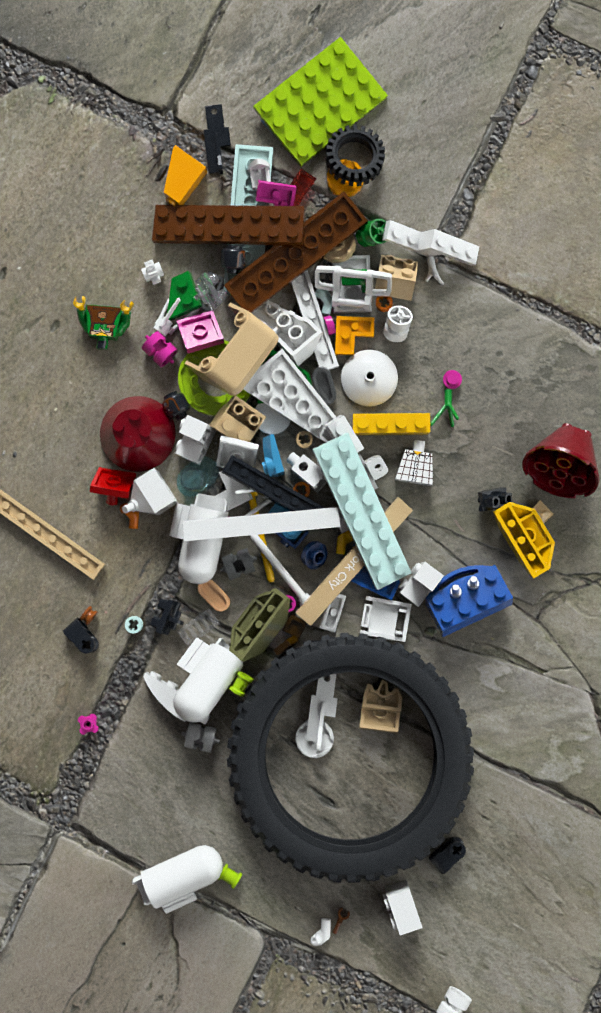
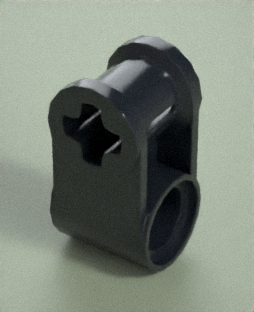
[63,617,99,654]
[429,837,466,874]

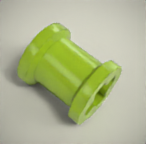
[229,671,254,697]
[218,864,242,889]

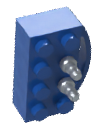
[425,565,513,637]

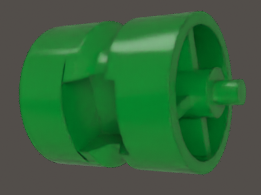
[356,219,387,247]

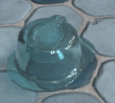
[176,457,219,497]

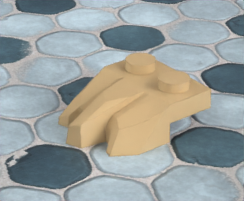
[359,679,402,734]

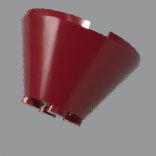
[100,396,176,472]
[522,423,599,499]

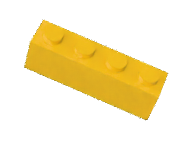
[352,413,430,436]

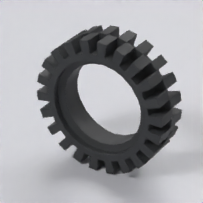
[325,125,385,186]

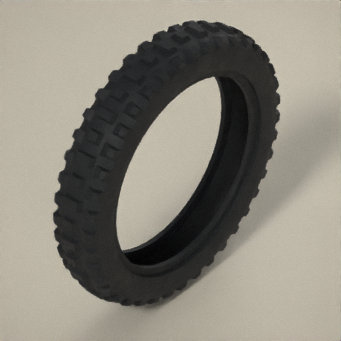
[227,633,474,883]

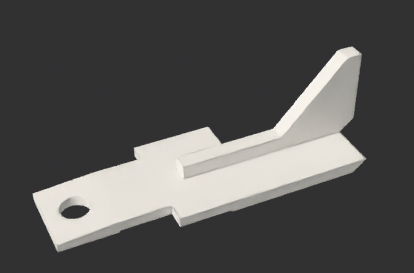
[306,674,338,750]

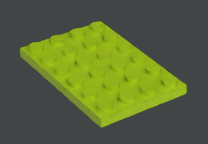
[253,36,388,167]

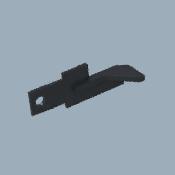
[204,104,231,174]

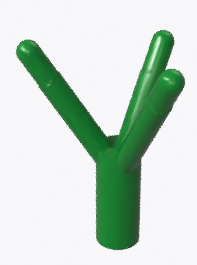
[430,389,459,427]

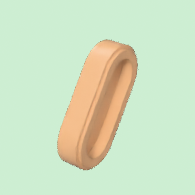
[197,580,230,612]

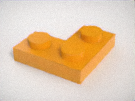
[335,316,375,356]

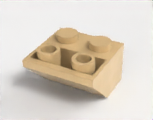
[375,255,418,301]
[209,395,266,442]

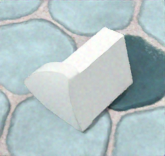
[247,158,271,190]

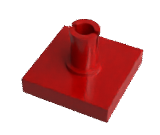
[90,467,137,506]

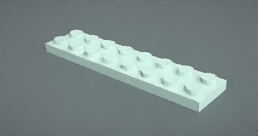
[223,144,273,295]
[312,433,412,590]

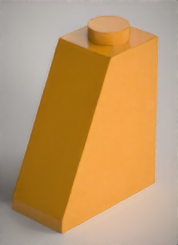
[164,145,207,206]

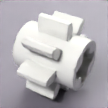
[141,260,164,285]

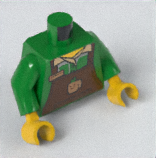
[73,296,134,350]

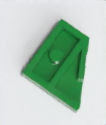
[167,271,203,321]

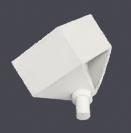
[122,468,178,515]

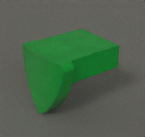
[341,269,367,293]

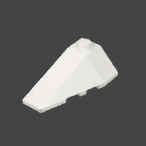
[252,300,323,366]

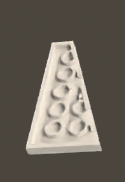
[243,349,336,443]

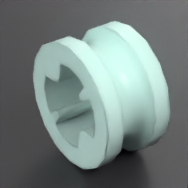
[125,616,143,634]

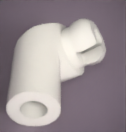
[310,918,331,946]

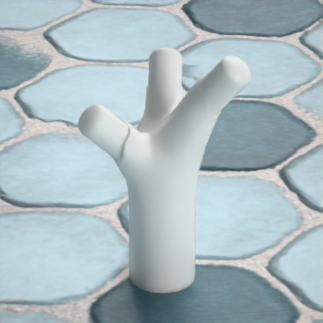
[425,256,444,285]

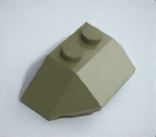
[229,588,290,662]

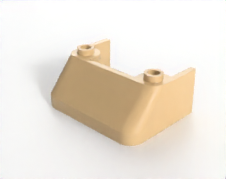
[185,303,279,396]

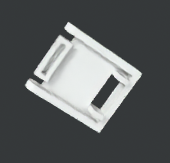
[360,596,412,642]

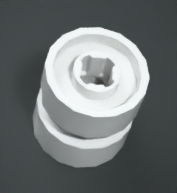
[436,986,472,1013]

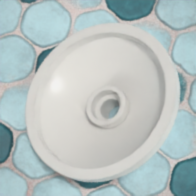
[341,350,398,407]

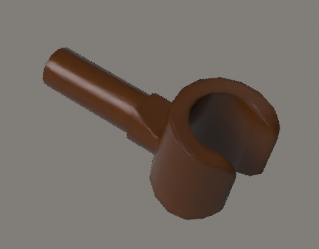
[332,907,350,934]

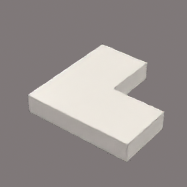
[215,471,253,511]

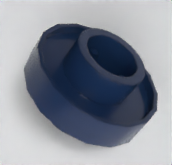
[301,541,328,569]

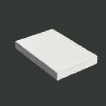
[332,255,372,313]

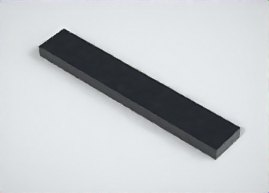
[222,455,324,530]

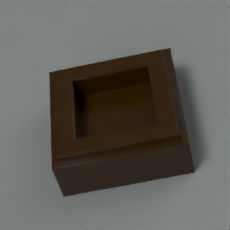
[282,613,308,639]
[274,635,299,656]

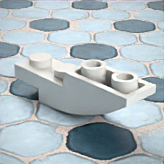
[143,671,210,725]

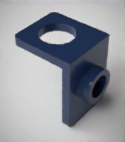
[276,531,309,549]

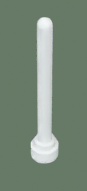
[250,535,310,606]

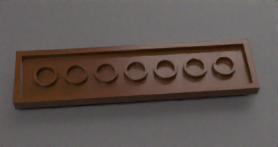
[224,191,368,313]
[152,205,306,245]

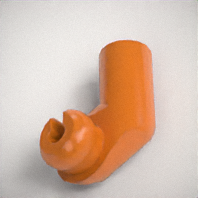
[120,503,139,529]

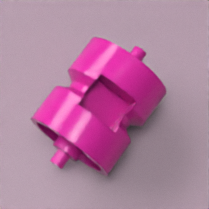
[141,331,178,368]

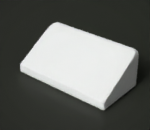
[313,594,346,633]

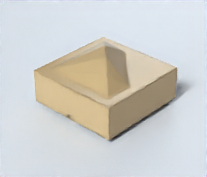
[532,500,553,523]

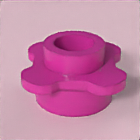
[78,714,99,735]

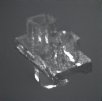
[194,272,228,311]

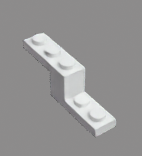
[382,220,479,266]

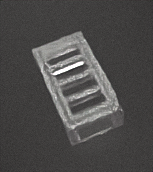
[177,608,220,646]

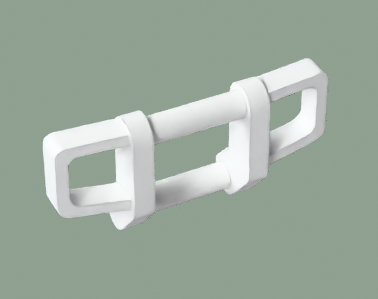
[315,266,392,311]

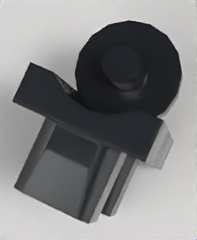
[478,487,512,512]
[150,599,184,635]

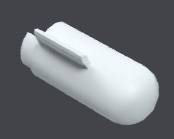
[169,494,229,584]
[173,638,243,722]
[132,845,223,914]

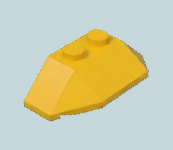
[493,502,555,579]

